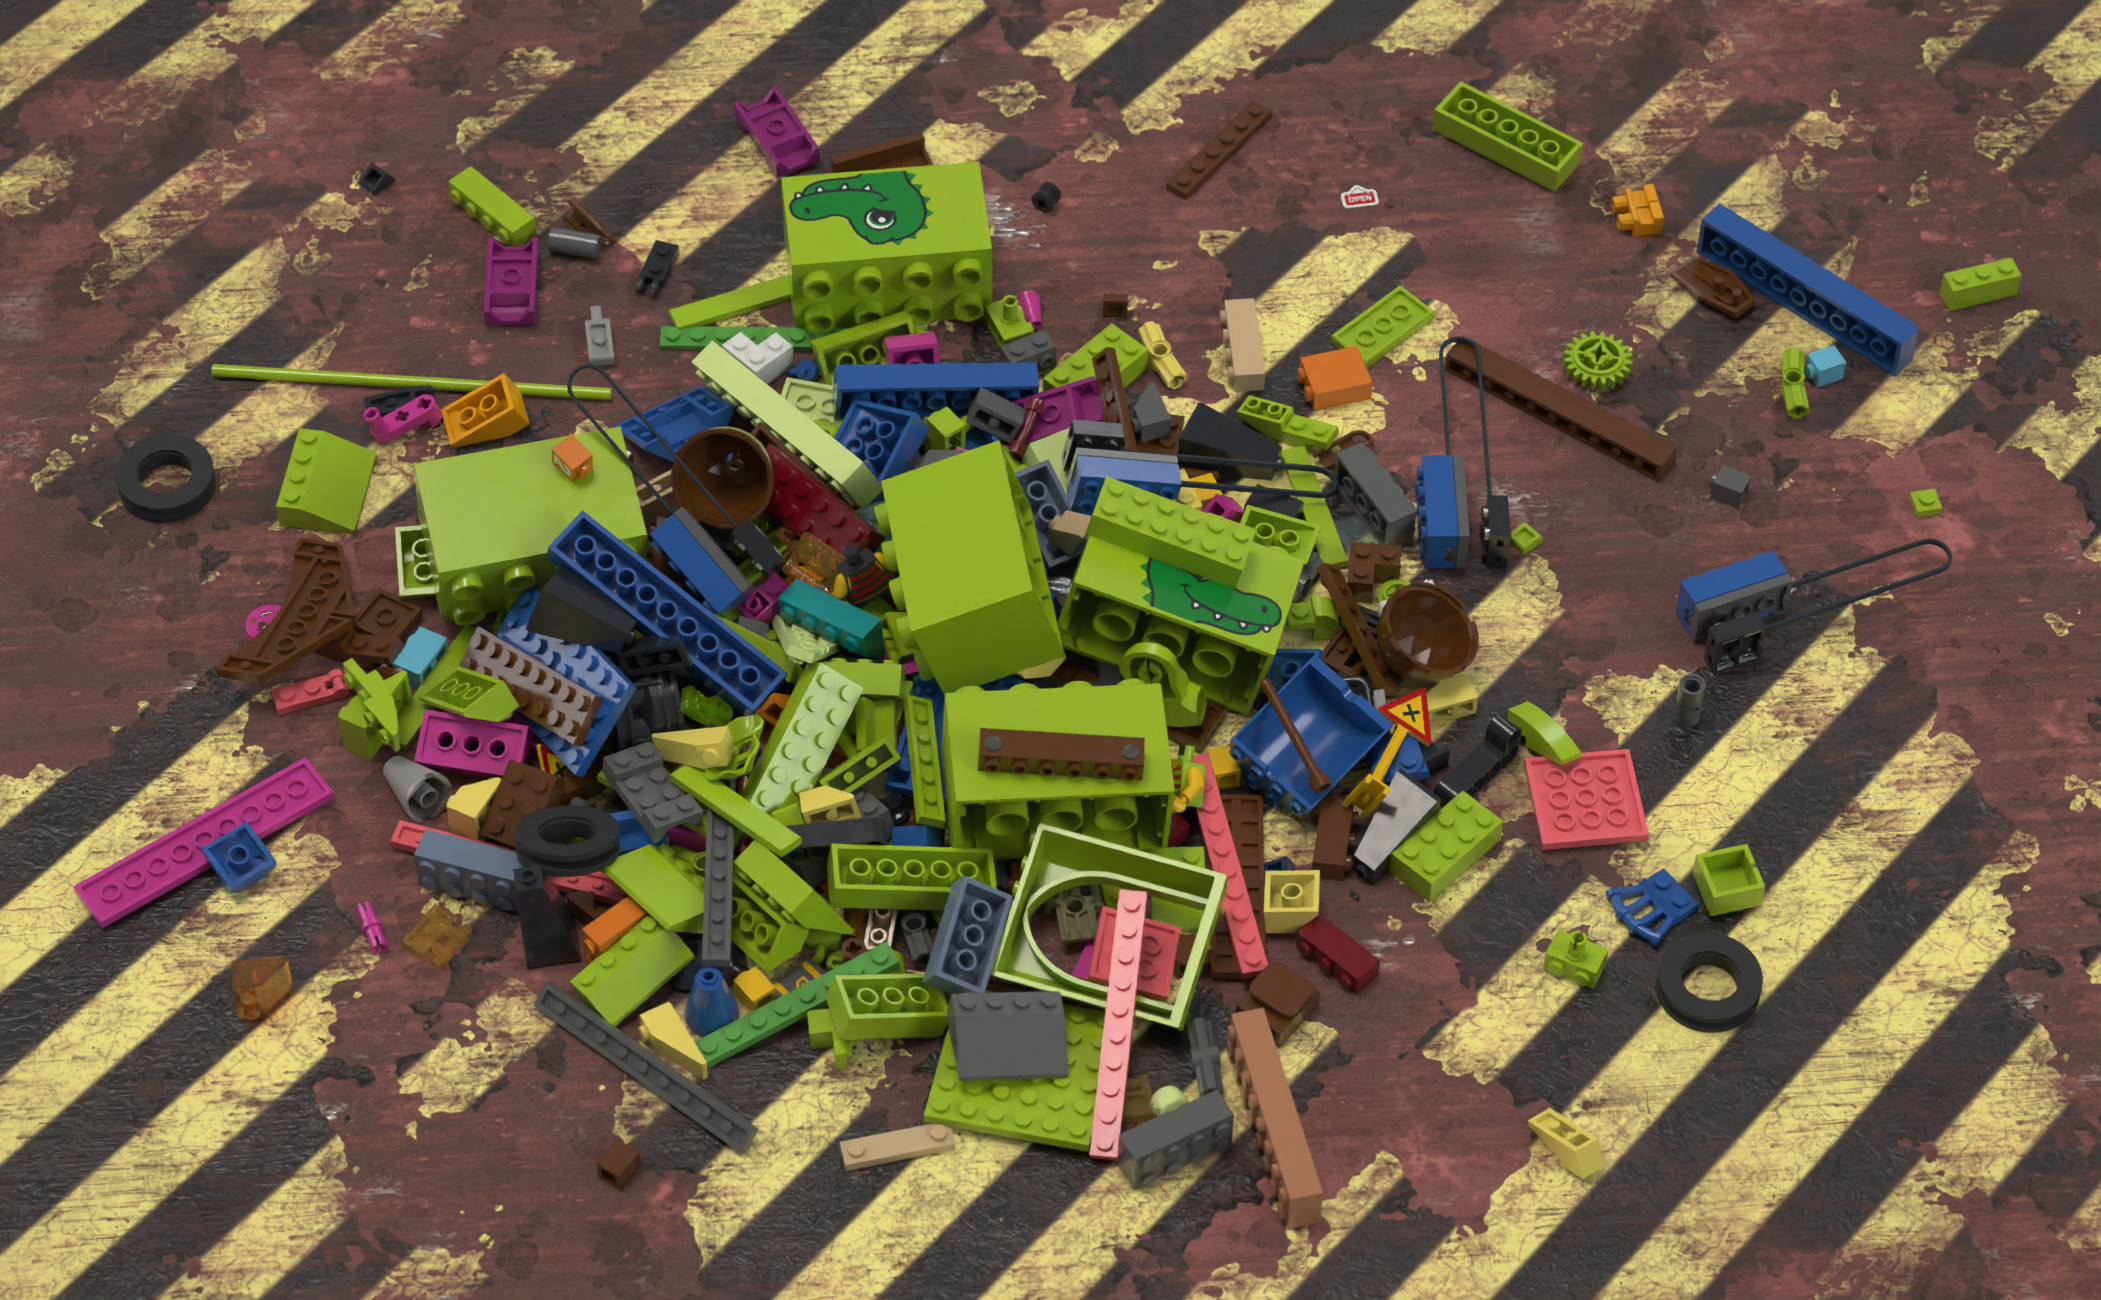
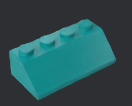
[778,579,885,658]

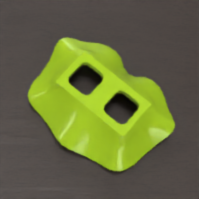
[706,714,764,781]

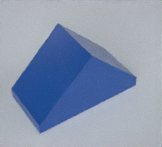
[891,825,945,847]

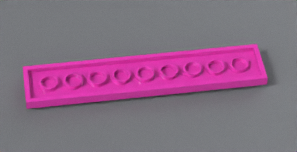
[73,757,334,928]

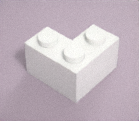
[722,332,794,384]

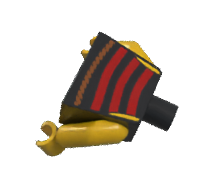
[830,545,895,609]

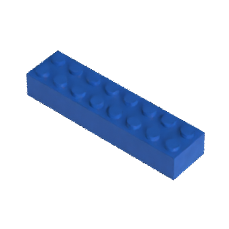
[832,362,1040,420]

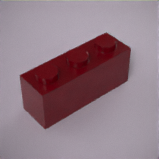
[1296,913,1380,995]

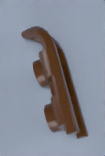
[563,199,618,247]
[1312,430,1374,470]

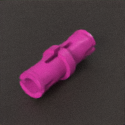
[356,901,389,954]

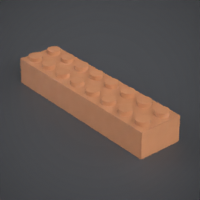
[1226,1008,1323,1229]

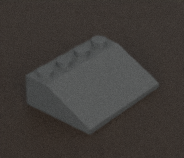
[946,991,1069,1081]

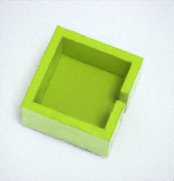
[1693,844,1765,916]

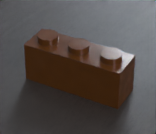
[1312,797,1358,881]

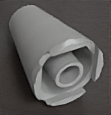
[383,756,451,822]

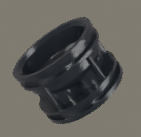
[609,664,685,754]

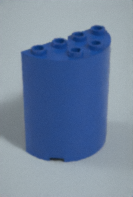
[1229,655,1394,816]

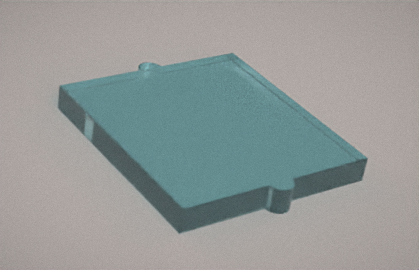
[1334,516,1379,556]

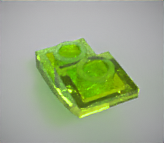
[680,685,733,727]

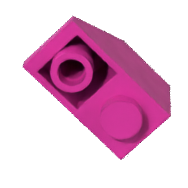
[737,573,789,623]

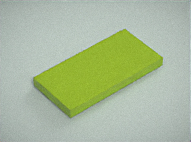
[1330,285,1436,368]

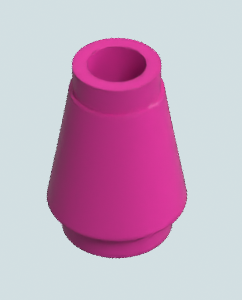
[1017,290,1042,329]

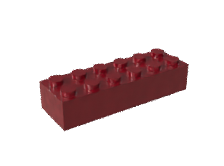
[766,444,886,569]

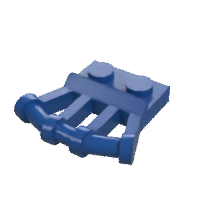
[1605,868,1699,947]

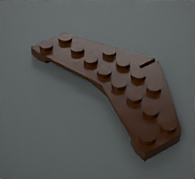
[216,537,356,684]

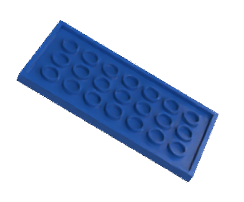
[496,584,637,777]

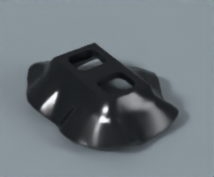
[667,933,749,990]

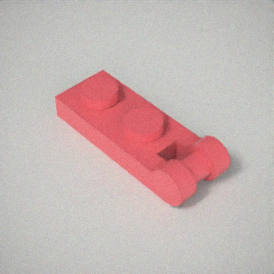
[271,669,349,716]

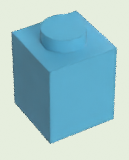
[1804,345,1846,387]

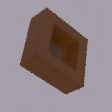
[1103,293,1128,318]

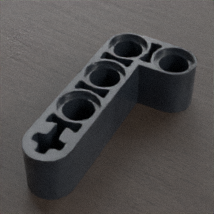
[1433,714,1522,805]
[782,818,887,861]

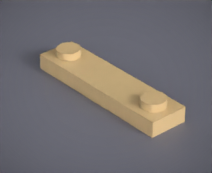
[840,1124,955,1171]

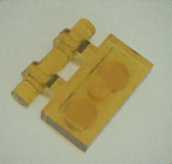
[401,904,472,969]

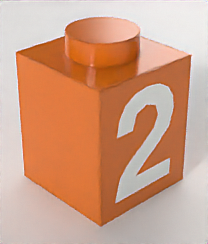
[552,434,593,483]

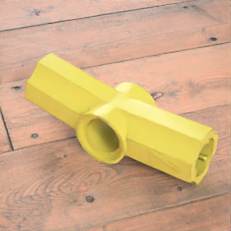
[1138,321,1187,390]

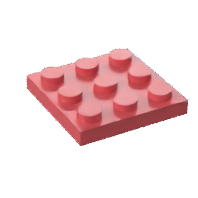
[1087,906,1181,1002]

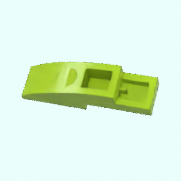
[1237,395,1339,450]
[343,658,400,752]

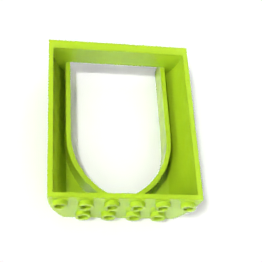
[990,823,1228,1030]

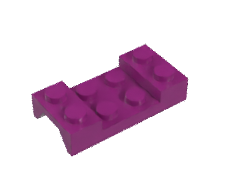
[733,86,820,178]
[484,237,539,325]
[1006,376,1105,450]

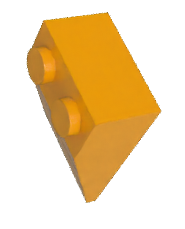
[441,373,530,448]

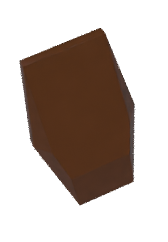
[1670,255,1756,318]

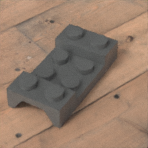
[602,741,703,843]

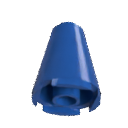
[684,967,739,1037]

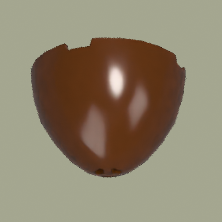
[670,426,775,529]
[1377,581,1479,683]

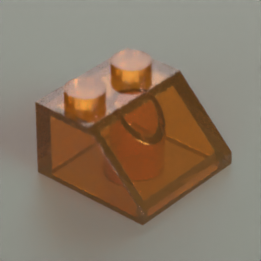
[232,956,294,1020]

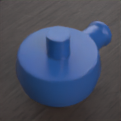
[789,359,820,382]

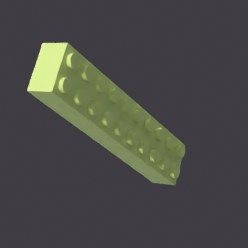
[692,340,883,510]

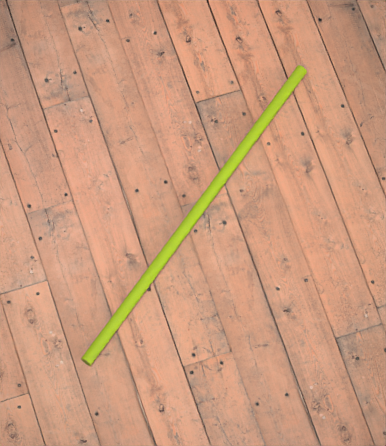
[211,364,612,401]

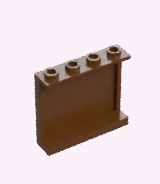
[831,132,934,173]

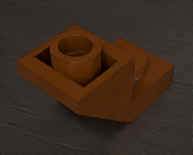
[567,891,611,926]

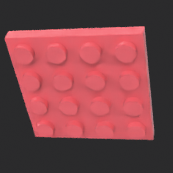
[1524,749,1649,850]

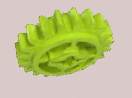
[1563,331,1632,391]

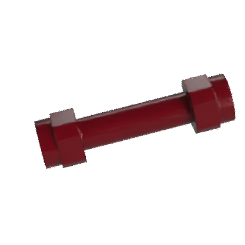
[1009,397,1045,458]

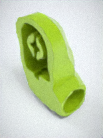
[1119,641,1207,727]

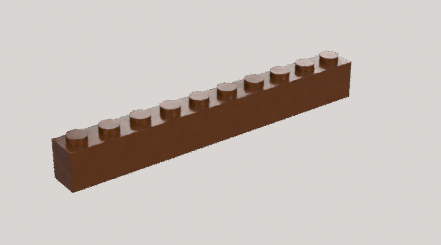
[1445,336,1677,482]

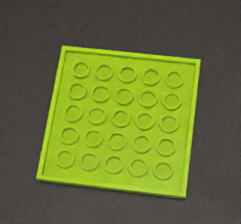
[924,990,1106,1152]

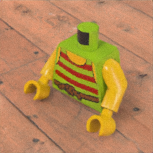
[1171,744,1206,813]

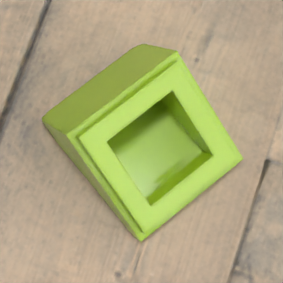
[771,803,805,826]

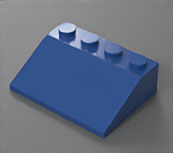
[823,399,928,512]

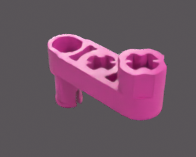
[363,394,443,444]

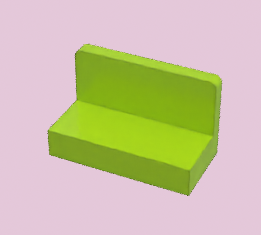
[855,697,897,752]

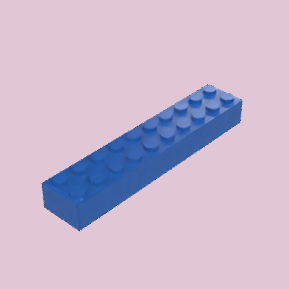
[1696,203,1920,377]
[547,510,787,716]

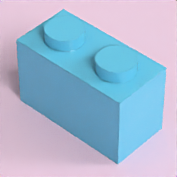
[392,627,448,689]

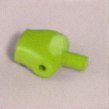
[806,929,843,963]

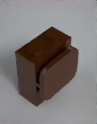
[1236,962,1320,1049]

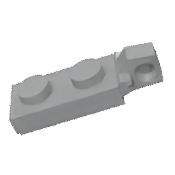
[585,306,615,366]

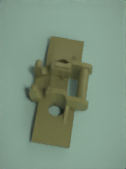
[1043,884,1105,943]

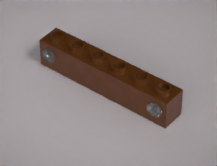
[978,728,1145,781]

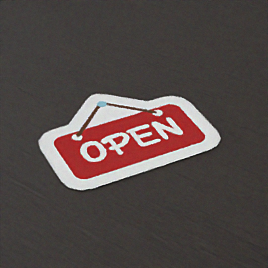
[1341,185,1379,208]

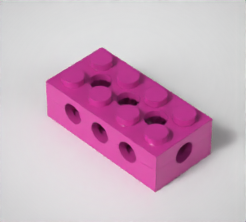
[414,710,534,778]

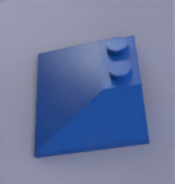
[614,386,734,462]

